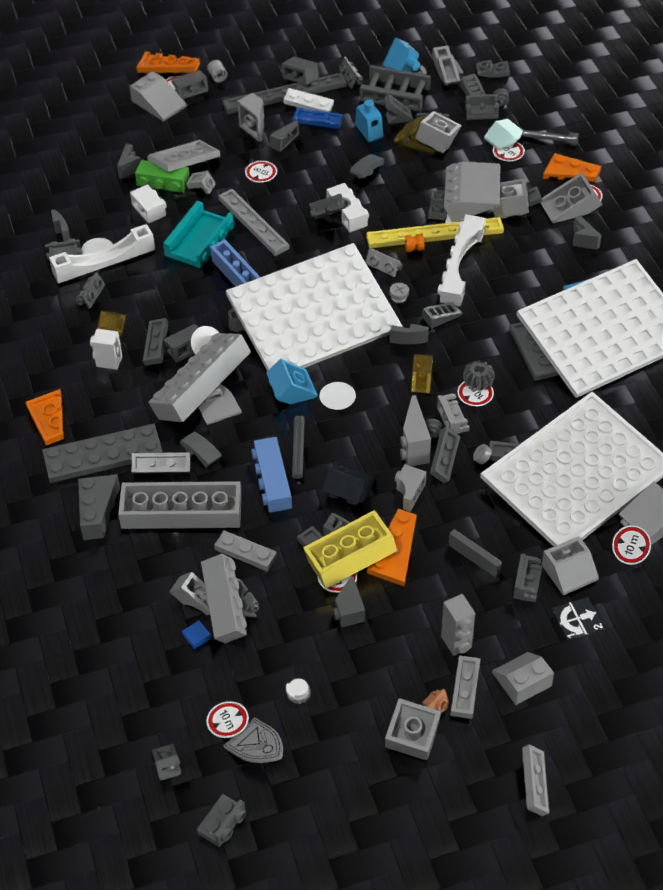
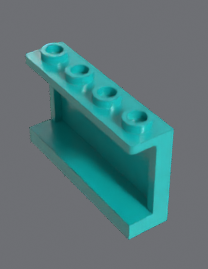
[163,201,235,268]

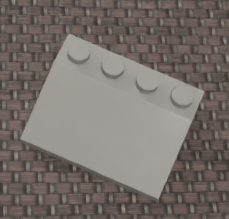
[444,162,500,222]

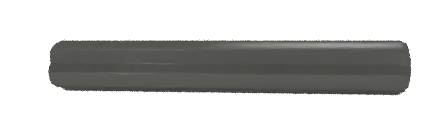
[292,416,304,479]

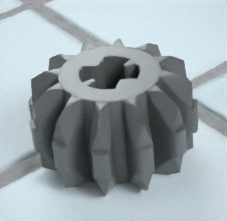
[463,361,495,391]

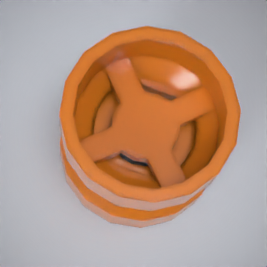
[405,234,425,252]

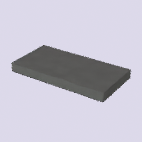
[509,322,559,381]

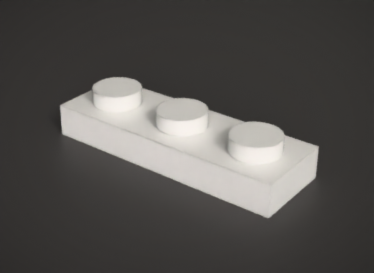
[284,88,334,112]

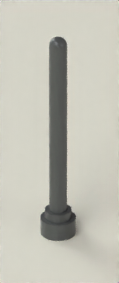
[521,130,579,146]

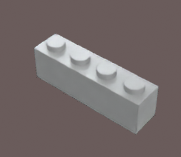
[201,554,247,643]

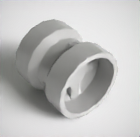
[207,60,227,82]

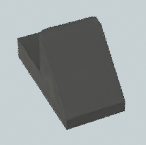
[384,94,413,124]
[117,144,141,178]
[573,216,601,249]
[152,744,181,780]

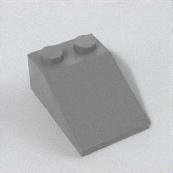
[130,71,187,121]
[541,172,602,223]
[400,395,431,466]

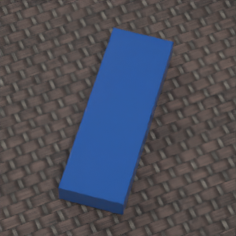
[293,108,343,129]

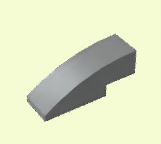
[432,46,461,85]

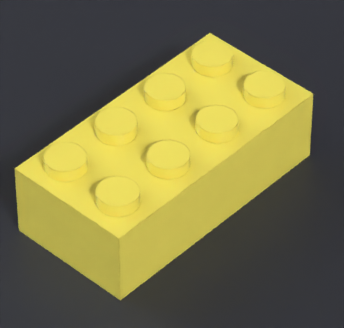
[303,510,397,588]

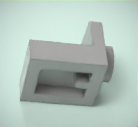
[186,171,215,194]

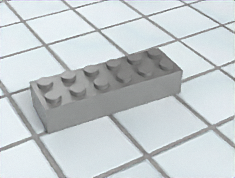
[148,333,251,422]
[118,482,242,529]

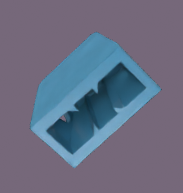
[383,38,420,72]
[355,100,383,142]

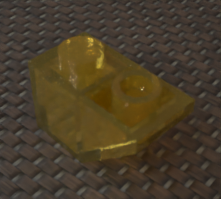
[97,311,126,337]

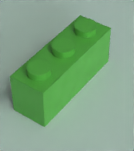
[135,160,190,193]

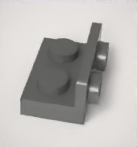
[197,794,246,847]

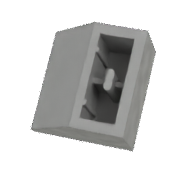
[542,536,599,595]

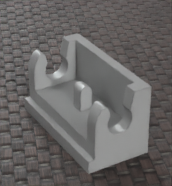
[437,394,470,434]

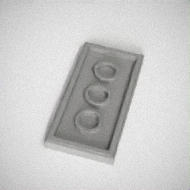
[148,140,220,172]

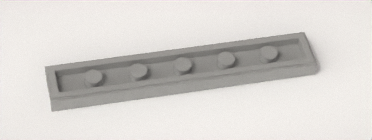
[218,189,289,256]

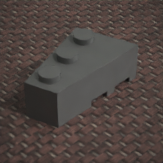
[78,474,120,540]

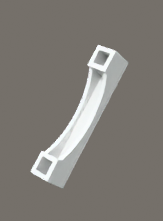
[438,214,486,306]
[49,224,155,283]

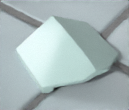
[484,119,523,151]

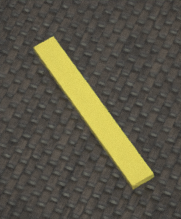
[366,217,504,248]

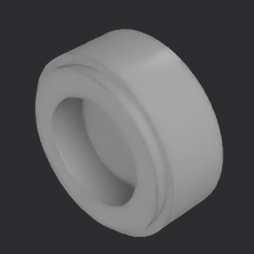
[473,444,492,464]

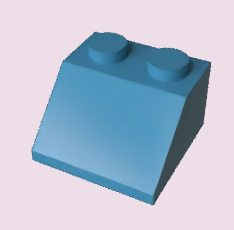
[266,358,318,404]

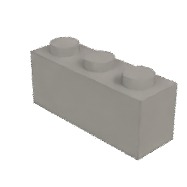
[441,594,475,656]

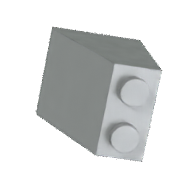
[619,481,663,545]

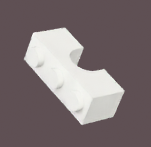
[327,183,369,232]

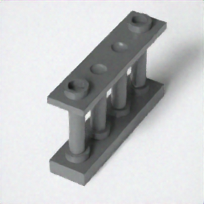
[360,65,431,112]

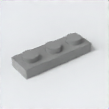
[132,452,190,473]
[214,531,277,571]
[451,656,480,719]
[522,745,549,816]

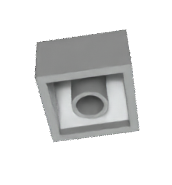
[238,93,264,142]
[415,111,461,153]
[493,178,529,218]
[492,652,554,705]
[385,698,441,760]

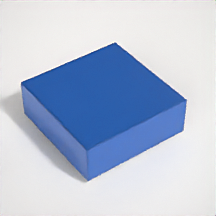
[182,621,211,649]

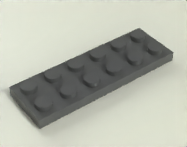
[42,424,163,483]

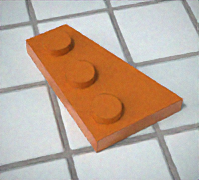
[543,153,601,181]
[25,389,64,445]

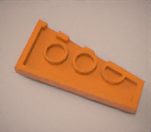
[136,52,200,74]
[367,509,417,586]

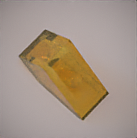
[411,354,433,393]

